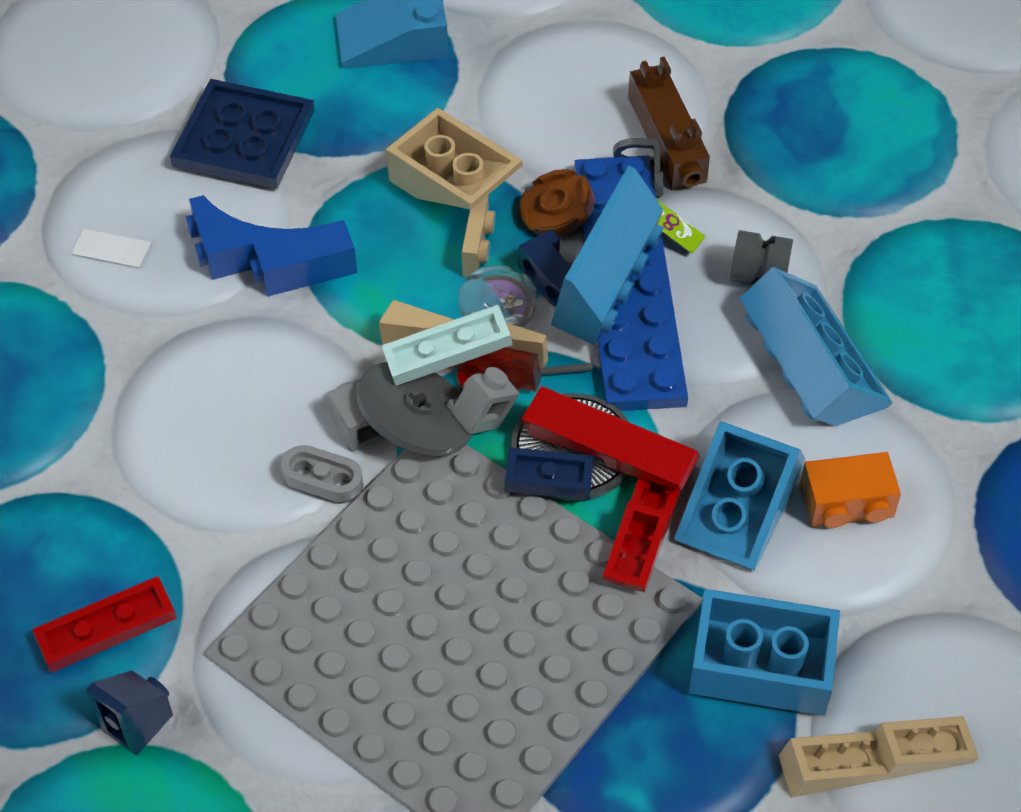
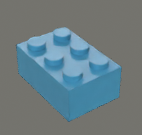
[689,589,840,716]

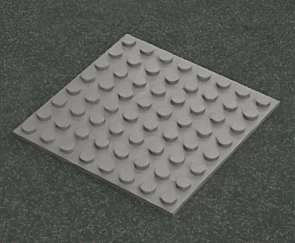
[204,444,703,812]

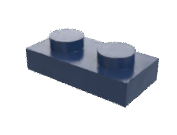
[504,447,594,500]

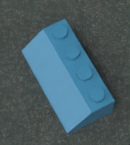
[551,165,664,345]
[739,267,893,426]

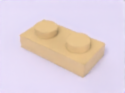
[462,195,495,279]

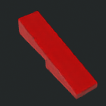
[522,386,700,491]
[603,448,693,593]

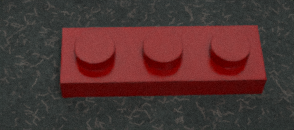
[32,576,177,673]

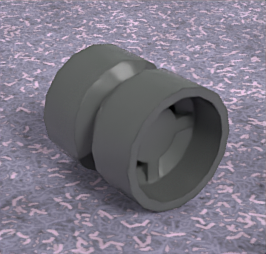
[730,230,793,284]

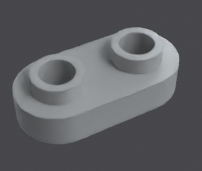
[281,445,363,502]

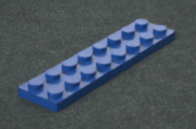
[574,155,688,411]

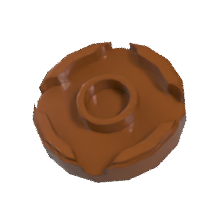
[519,169,595,237]

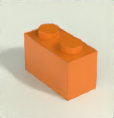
[800,452,901,528]

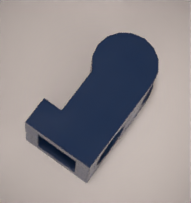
[518,229,572,307]

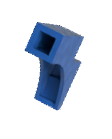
[185,195,357,297]

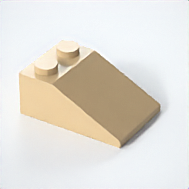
[386,108,523,209]

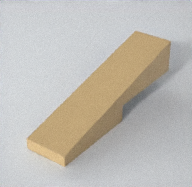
[379,300,548,368]
[778,716,979,798]

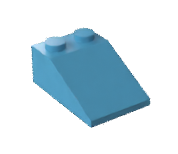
[336,0,449,68]
[673,421,805,571]

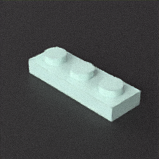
[382,305,513,386]

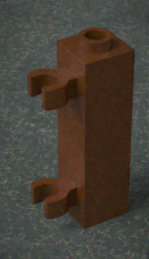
[628,56,710,190]

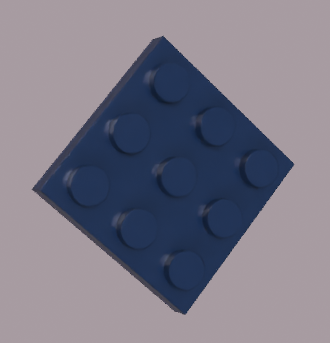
[170,79,315,189]

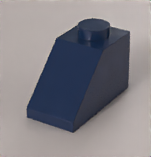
[86,670,173,756]

